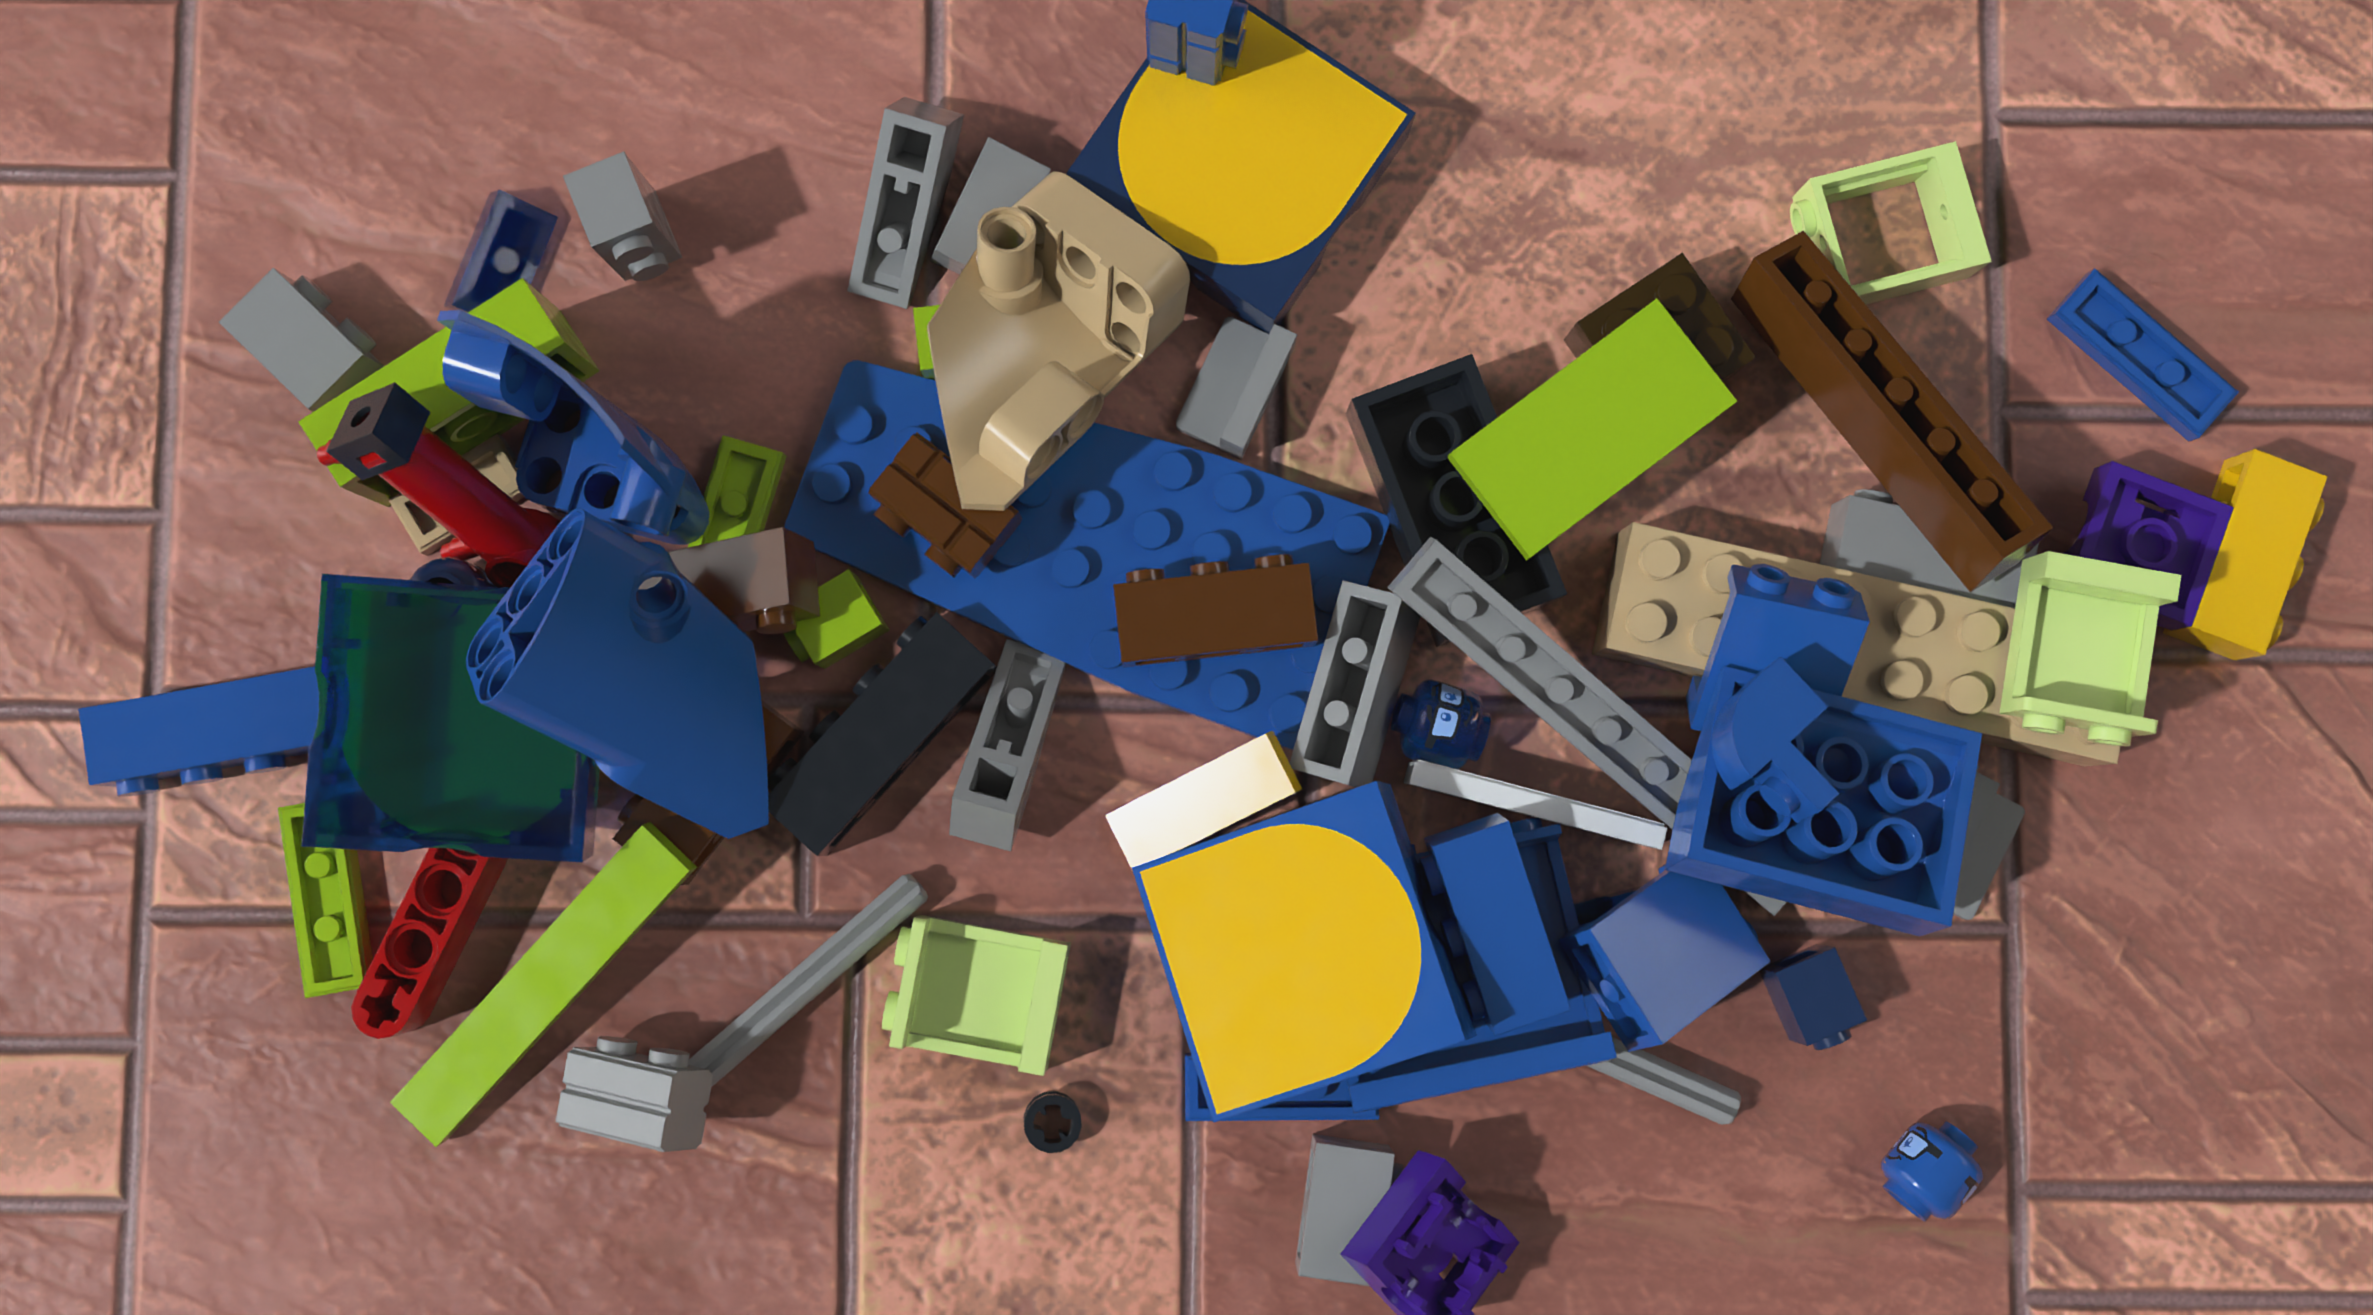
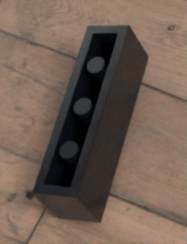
[768,612,997,856]

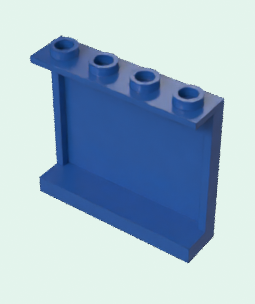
[1346,818,1617,1114]

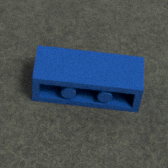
[1419,813,1571,1036]

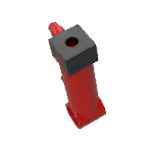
[317,382,560,592]

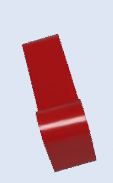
[351,811,519,1039]

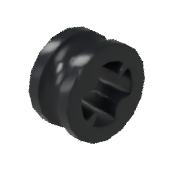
[1023,1091,1082,1153]

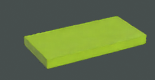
[1447,299,1737,561]

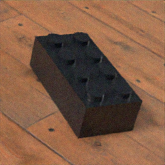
[1346,354,1567,647]

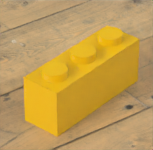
[2163,449,2328,660]

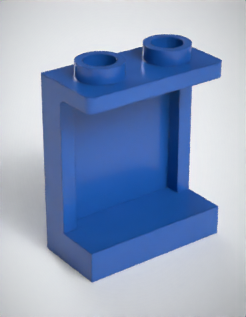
[1686,564,1870,731]
[1558,864,1771,1052]

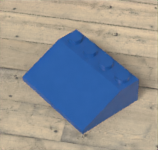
[1665,666,1982,937]

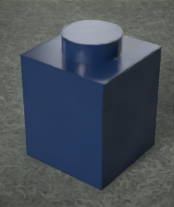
[1759,944,1867,1050]

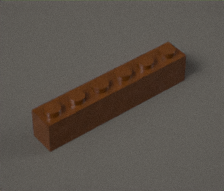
[1731,231,2053,593]

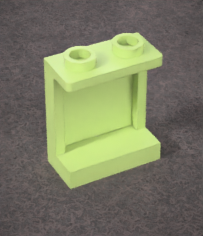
[1999,551,2181,746]
[882,915,1071,1076]

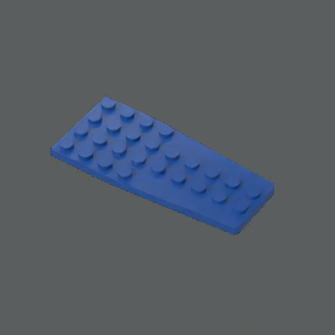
[785,360,1390,751]

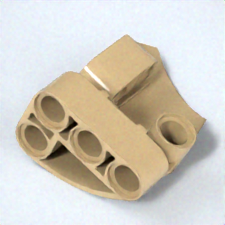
[927,171,1190,511]

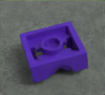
[2063,461,2234,631]
[1340,1150,1520,1315]

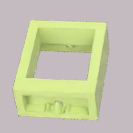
[1790,141,1992,304]

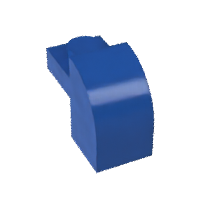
[1711,656,1839,823]

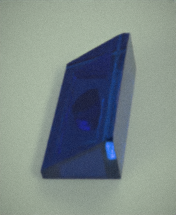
[444,189,558,313]

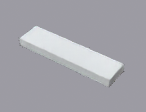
[1403,759,1667,850]

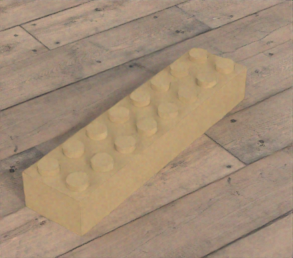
[1592,522,2121,767]

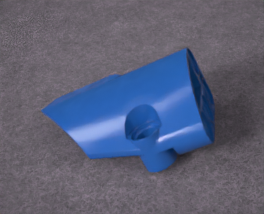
[437,310,710,545]
[466,508,769,839]

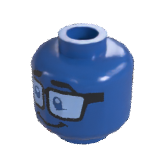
[1881,1121,1983,1222]

